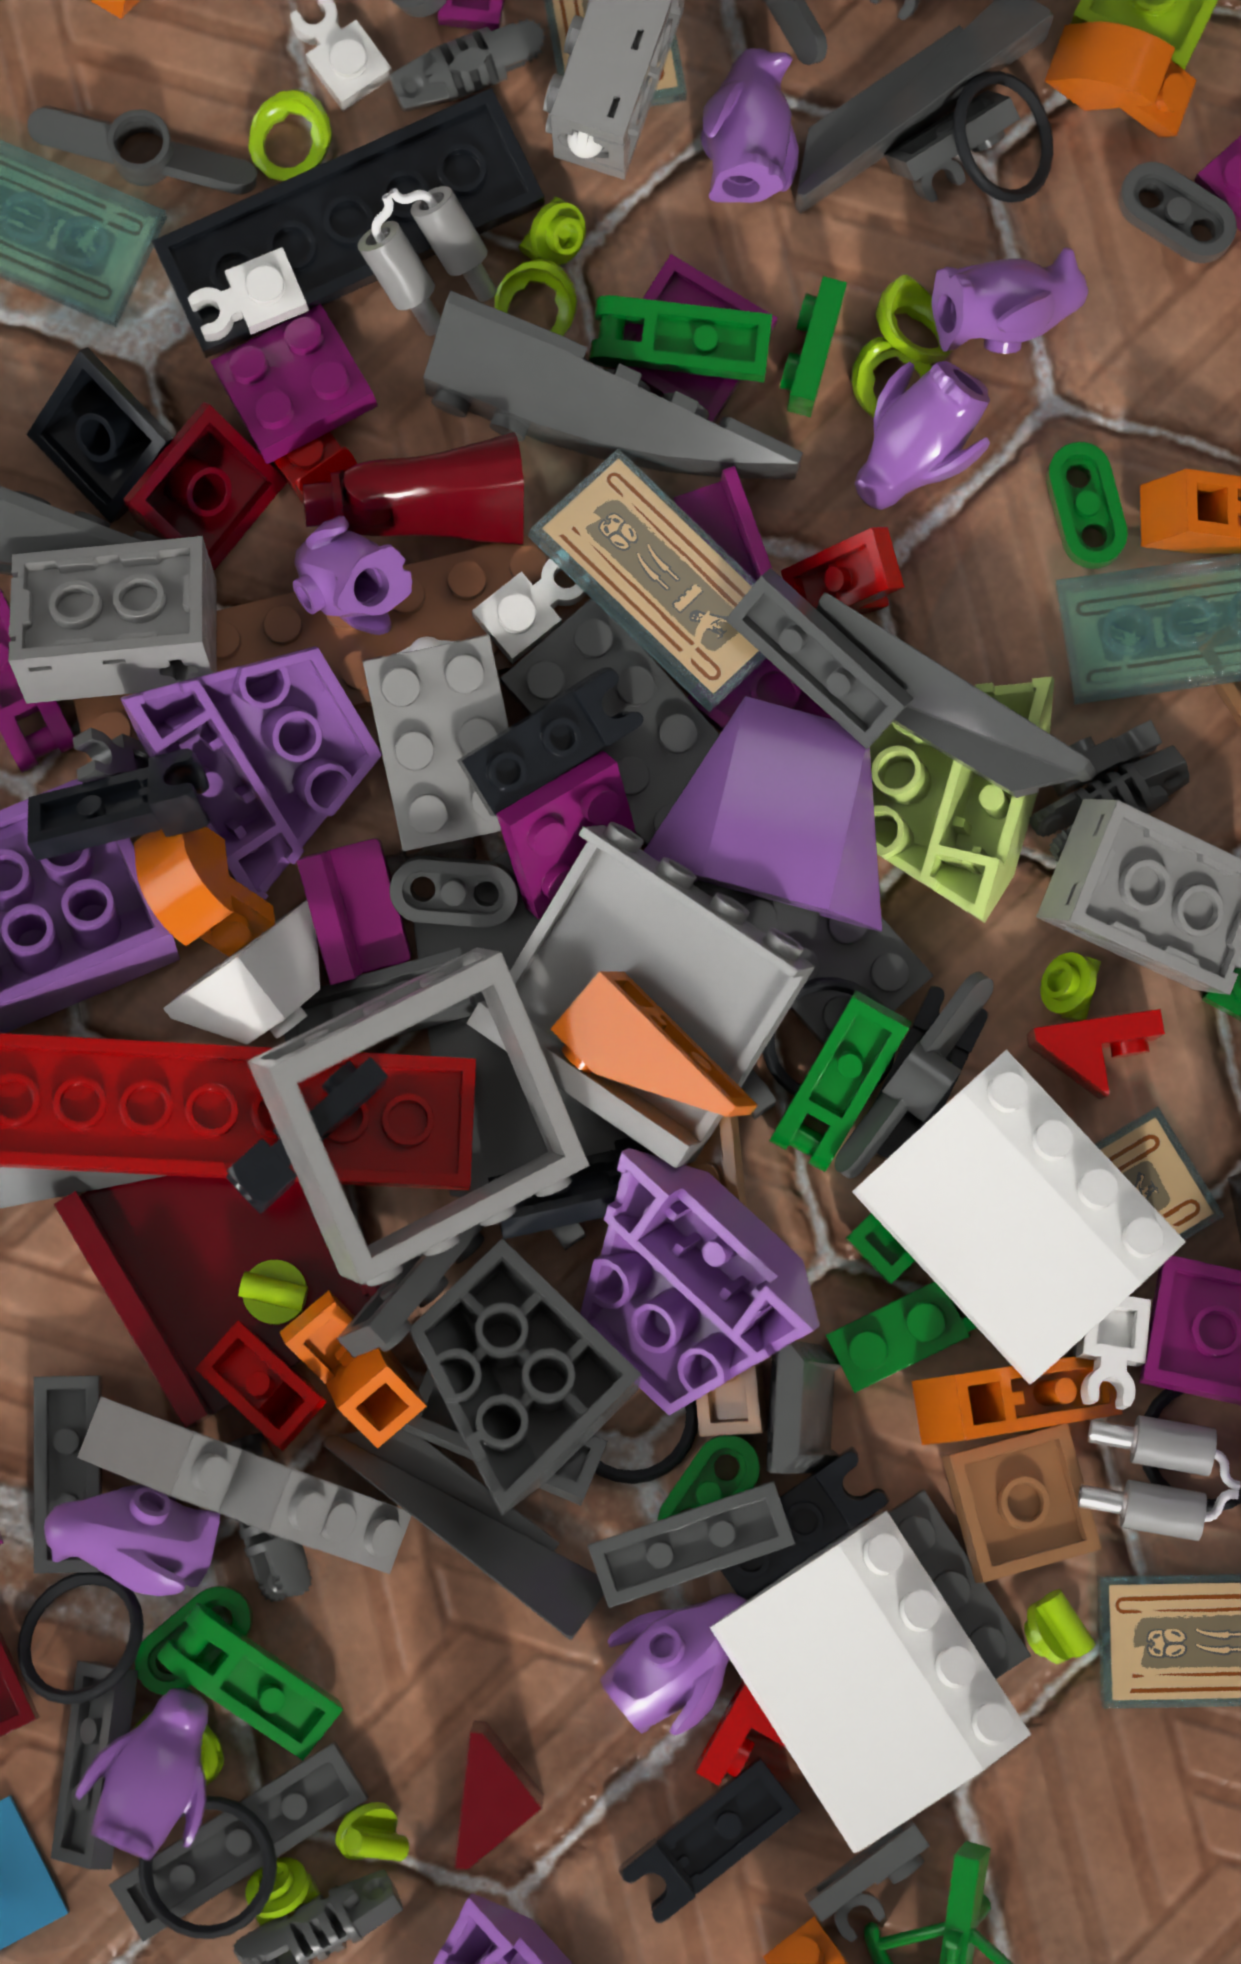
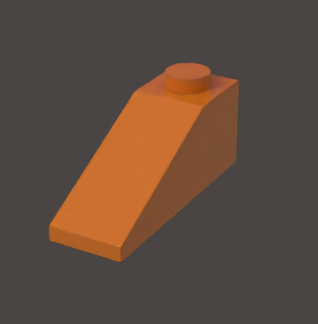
[1140,468,1241,553]
[550,971,758,1117]
[912,1356,1123,1445]

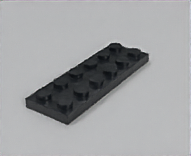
[151,88,545,358]

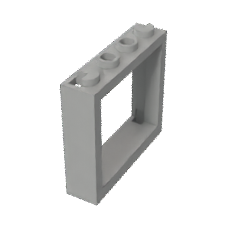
[247,947,589,1286]

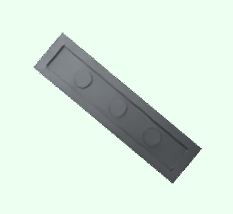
[109,1741,369,1942]

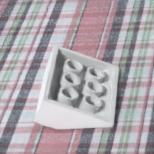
[852,1049,1186,1384]
[710,1511,1031,1853]

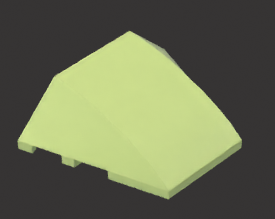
[870,676,1054,923]

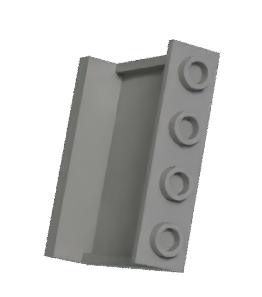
[466,822,815,1168]

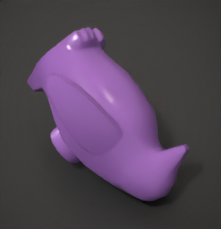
[701,49,799,203]
[932,247,1088,354]
[855,361,990,510]
[293,516,413,635]
[44,1484,220,1596]
[600,1593,748,1735]
[75,1688,208,1861]

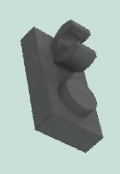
[884,90,1020,203]
[804,1818,930,1942]

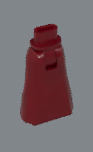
[302,432,524,545]

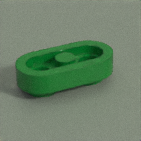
[1046,442,1128,569]
[657,1435,760,1521]
[135,1585,253,1695]

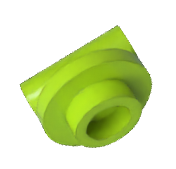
[518,196,586,265]
[1040,952,1101,1022]
[238,1260,308,1325]
[1024,1589,1096,1664]
[335,1802,409,1861]
[245,1857,320,1926]

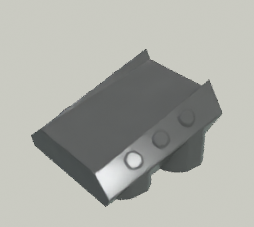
[766,1341,841,1474]

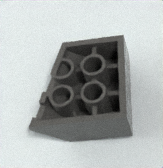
[409,1239,642,1515]

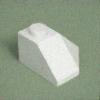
[163,900,320,1044]

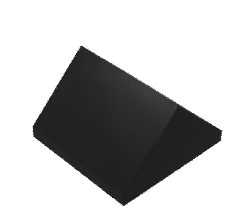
[27,347,173,523]

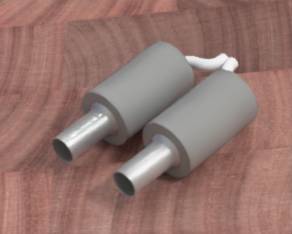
[358,186,497,336]
[1078,1415,1241,1541]

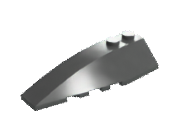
[423,290,803,480]

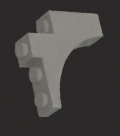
[77,1396,412,1574]

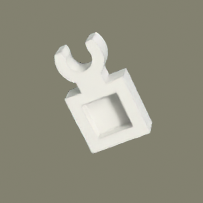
[290,0,393,111]
[188,247,309,341]
[472,553,589,664]
[1076,1296,1151,1410]

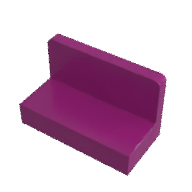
[673,466,772,586]
[297,838,412,985]

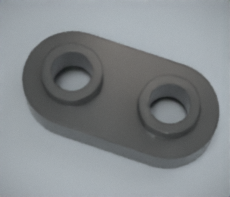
[1118,162,1237,263]
[390,856,519,928]

